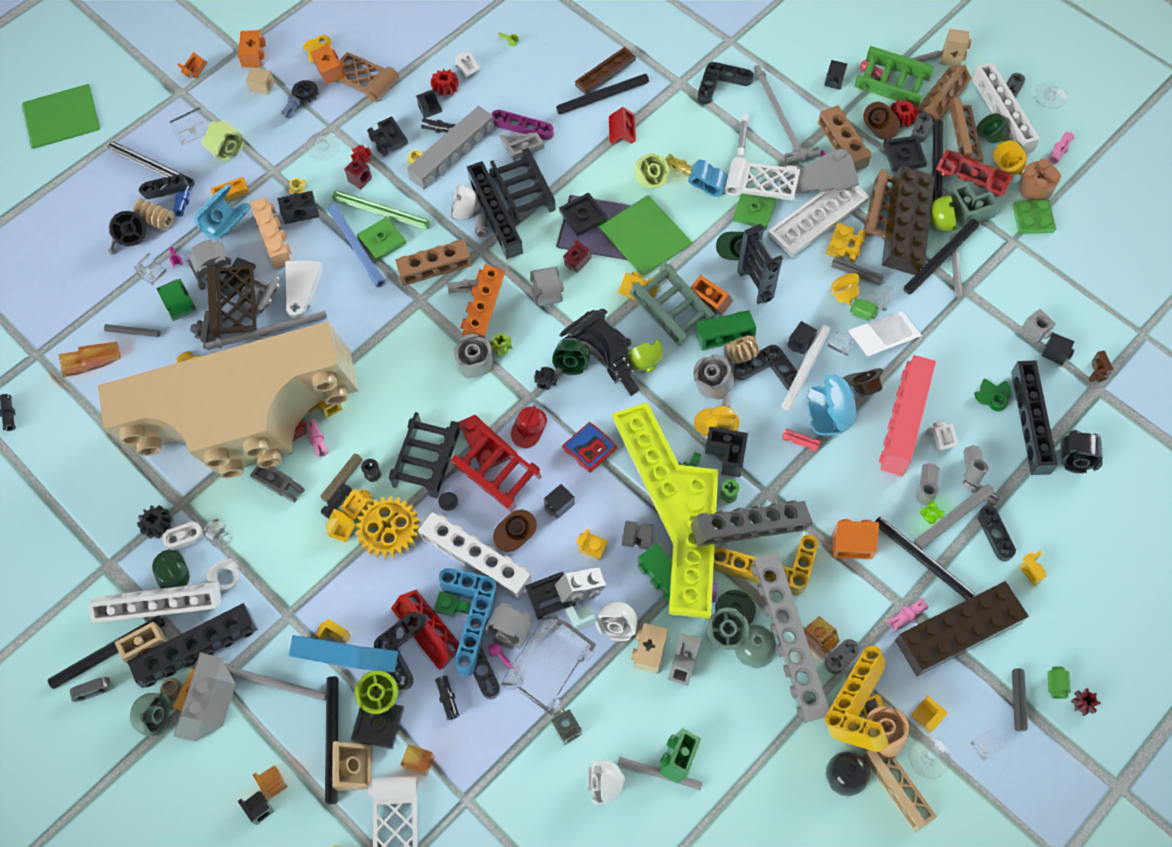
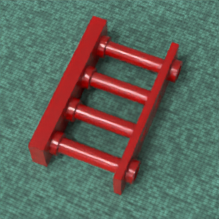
[450,426,542,513]

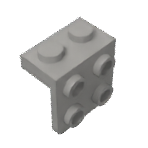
[236,276,280,315]

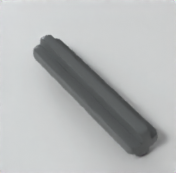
[831,257,884,285]
[1012,668,1028,732]

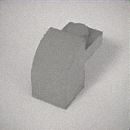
[668,633,701,686]

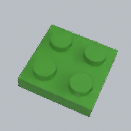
[1013,200,1056,234]

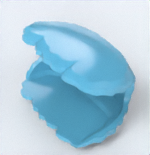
[194,184,251,240]
[807,374,856,436]

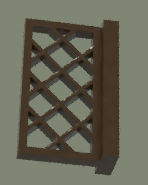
[207,265,257,338]

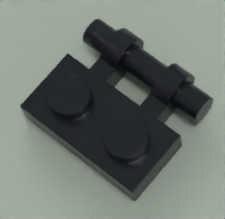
[367,116,408,156]

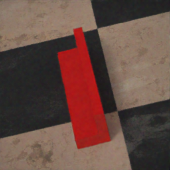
[391,589,459,670]

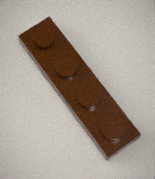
[575,47,636,95]

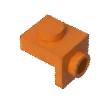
[177,52,208,79]

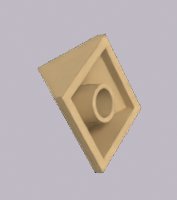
[332,741,371,792]

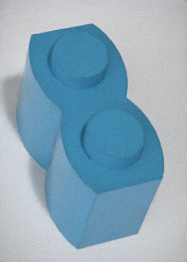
[688,159,728,197]

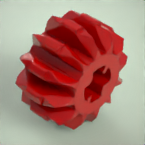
[430,68,459,98]
[890,98,918,129]

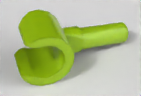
[498,32,519,47]

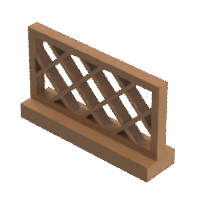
[863,169,893,238]

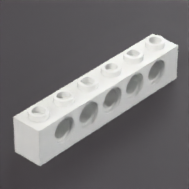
[972,62,1040,154]
[418,512,532,600]
[88,582,222,623]

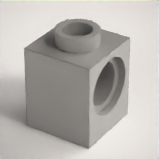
[1021,308,1056,343]

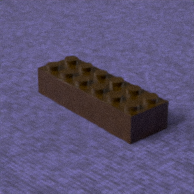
[881,166,935,275]
[895,581,1029,677]

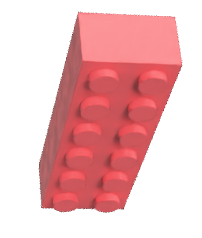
[878,355,936,477]

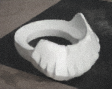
[206,559,239,590]

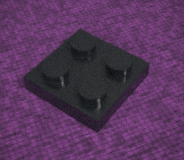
[883,135,927,172]
[559,192,608,237]
[351,704,404,750]

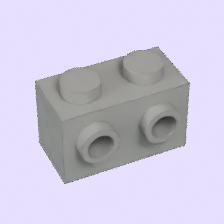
[555,567,607,603]

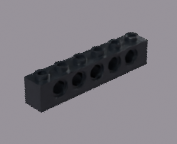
[466,161,523,259]
[1011,360,1058,475]
[127,603,258,688]

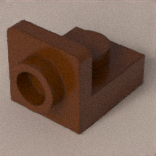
[1089,350,1114,382]

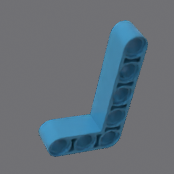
[439,568,497,677]
[288,635,398,672]

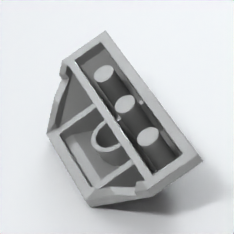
[173,652,236,741]

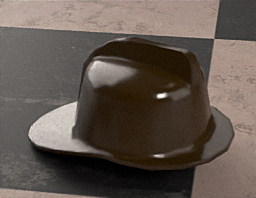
[842,368,884,395]

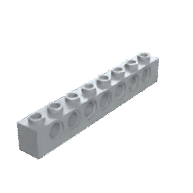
[751,552,829,723]

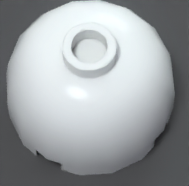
[450,184,480,220]
[595,601,638,641]
[587,759,625,805]

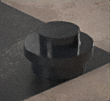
[438,492,458,511]

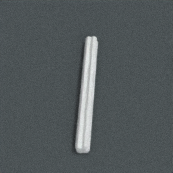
[781,325,830,411]

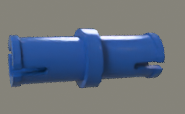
[172,184,192,217]

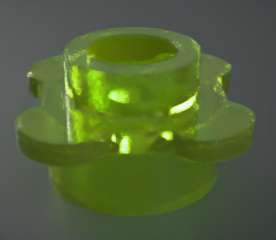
[920,502,944,524]

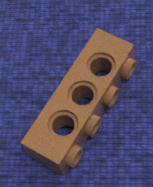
[817,105,872,171]
[395,239,472,286]

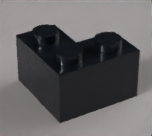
[705,426,748,477]

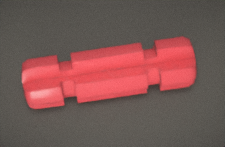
[859,60,891,83]
[782,429,820,451]

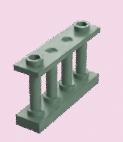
[630,261,714,346]

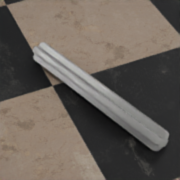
[914,484,995,549]

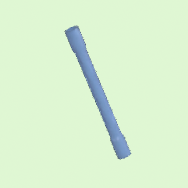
[327,204,386,288]

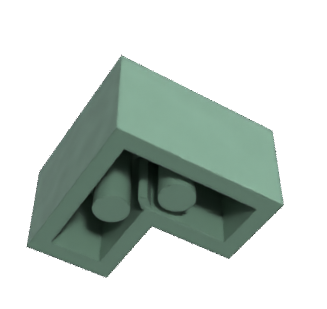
[948,183,1000,228]

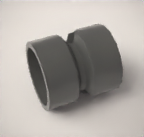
[622,520,653,550]

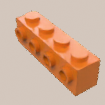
[460,264,505,338]

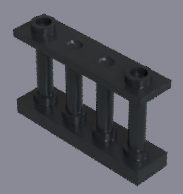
[489,147,556,224]
[737,224,783,304]
[389,412,461,499]

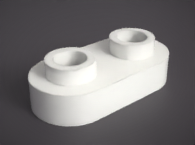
[162,522,204,550]

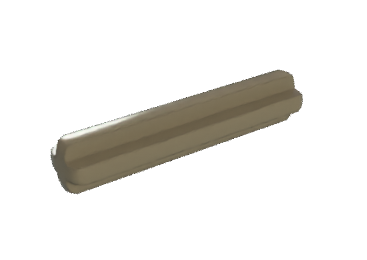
[320,453,363,503]

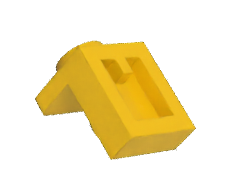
[340,489,374,520]
[576,528,608,560]
[1019,551,1047,586]
[316,618,351,643]

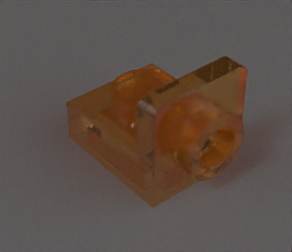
[804,616,840,653]

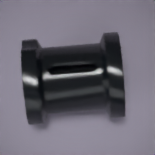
[361,459,382,482]

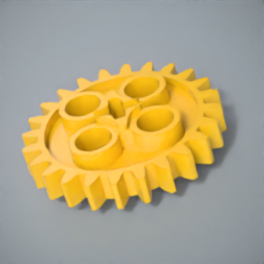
[355,496,420,559]

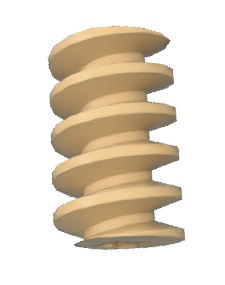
[133,198,175,231]

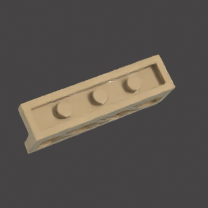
[862,750,937,832]

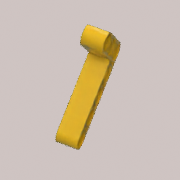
[713,535,818,595]
[825,646,888,752]

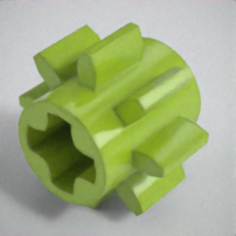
[489,332,513,356]

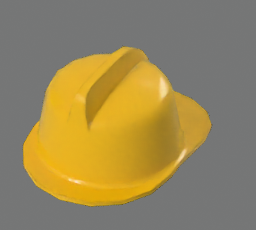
[993,140,1027,175]
[830,273,860,306]
[694,406,740,436]

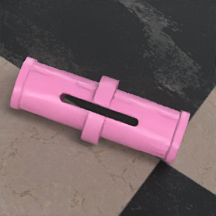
[1048,132,1074,164]
[305,419,328,458]
[888,598,928,631]

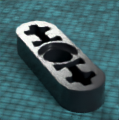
[139,174,189,199]
[978,506,1016,562]
[466,642,500,700]

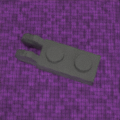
[249,465,305,503]

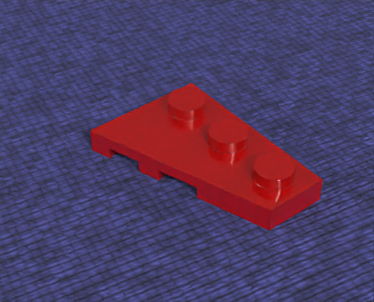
[459,414,517,469]

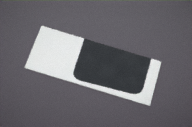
[848,311,922,356]

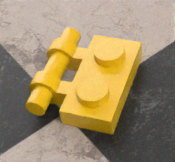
[826,223,866,262]

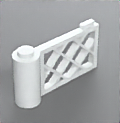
[724,157,800,200]
[368,776,418,847]

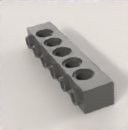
[690,500,812,547]

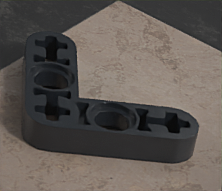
[697,62,754,104]
[733,345,798,391]
[374,612,426,690]

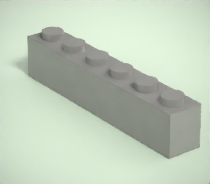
[407,105,495,189]

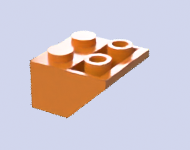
[831,519,879,559]

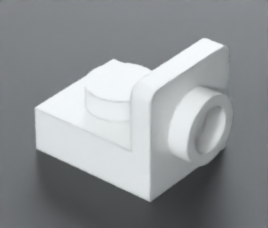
[454,51,480,78]
[928,420,959,450]

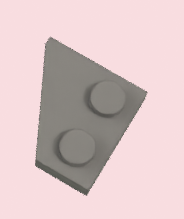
[500,133,545,161]

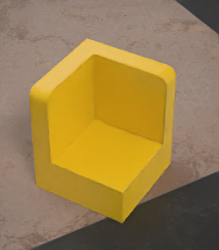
[326,509,355,542]
[911,696,948,733]

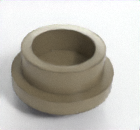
[160,678,182,700]

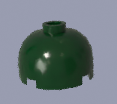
[552,338,590,375]

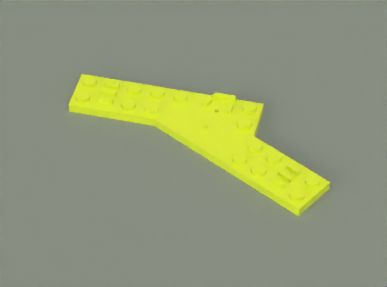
[612,402,718,619]

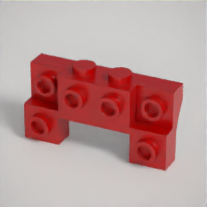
[936,149,1013,197]

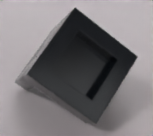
[416,89,442,118]
[238,791,275,825]

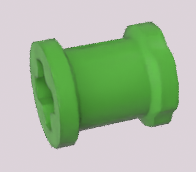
[720,479,740,503]

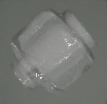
[203,519,234,548]

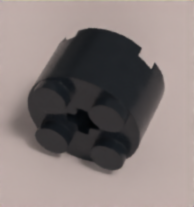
[1060,430,1103,474]

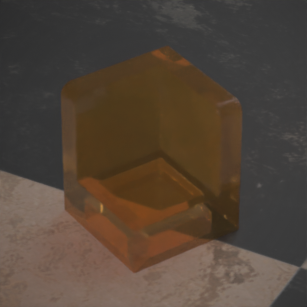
[400,744,435,777]
[252,765,288,800]

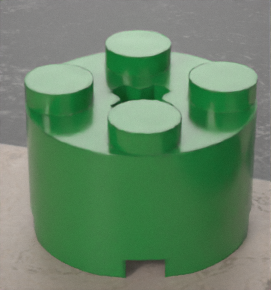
[156,278,197,322]

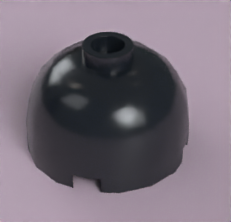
[108,211,147,247]
[825,751,870,797]

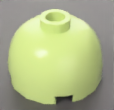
[634,153,669,189]

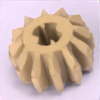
[727,335,760,363]

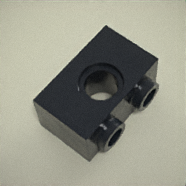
[277,191,319,224]

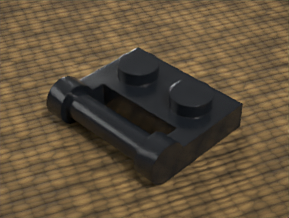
[525,571,576,620]

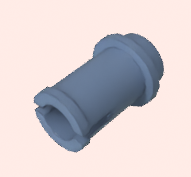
[281,96,301,119]

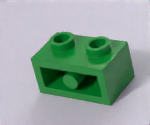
[659,728,701,783]

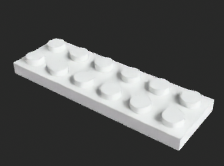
[767,186,870,257]

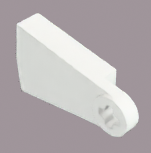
[285,260,323,319]

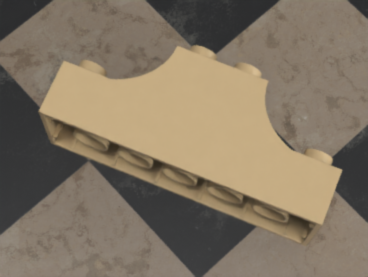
[97,321,359,478]

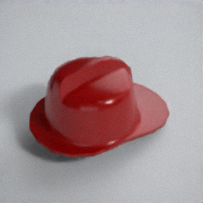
[511,405,547,448]

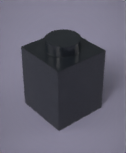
[824,60,848,90]
[787,321,817,355]
[1041,333,1075,365]
[544,484,575,519]

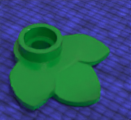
[974,379,1011,412]

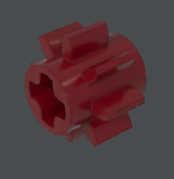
[1070,688,1101,716]

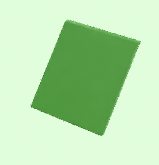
[22,83,100,149]
[598,195,693,275]

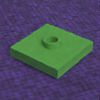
[733,194,777,230]
[357,217,406,262]

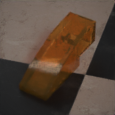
[58,341,121,377]

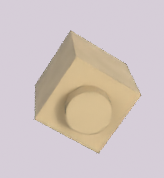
[246,67,275,95]

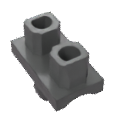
[190,311,220,349]

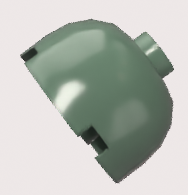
[706,607,749,650]
[734,625,776,668]
[129,693,173,737]

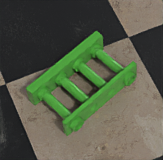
[854,45,934,107]

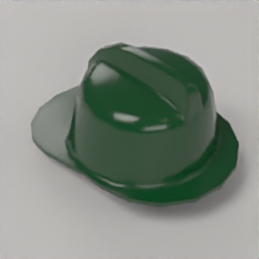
[977,113,1009,144]
[715,231,744,261]
[152,549,190,589]

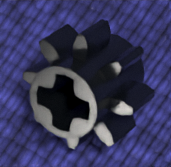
[534,367,557,390]

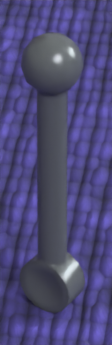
[186,259,206,290]

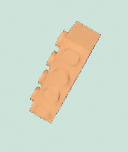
[250,197,292,269]

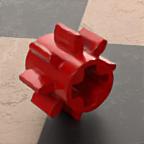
[350,144,372,163]

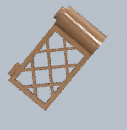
[334,52,399,102]

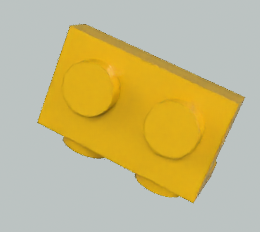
[618,271,662,300]

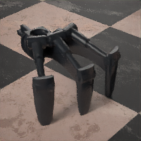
[557,308,640,396]

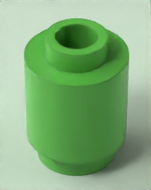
[849,298,879,322]
[1047,666,1071,699]

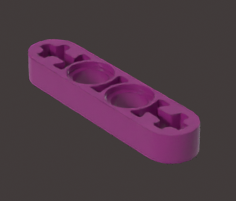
[491,110,554,140]

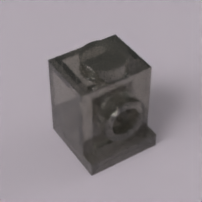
[551,709,583,745]

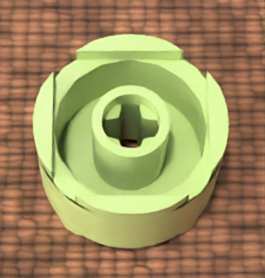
[201,121,244,162]

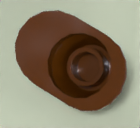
[863,101,900,140]
[493,509,537,552]

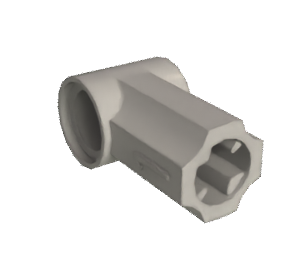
[963,445,989,485]
[916,463,940,505]

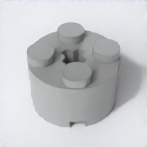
[188,240,231,281]
[530,266,564,307]
[454,334,493,378]
[693,354,735,400]
[484,603,532,650]

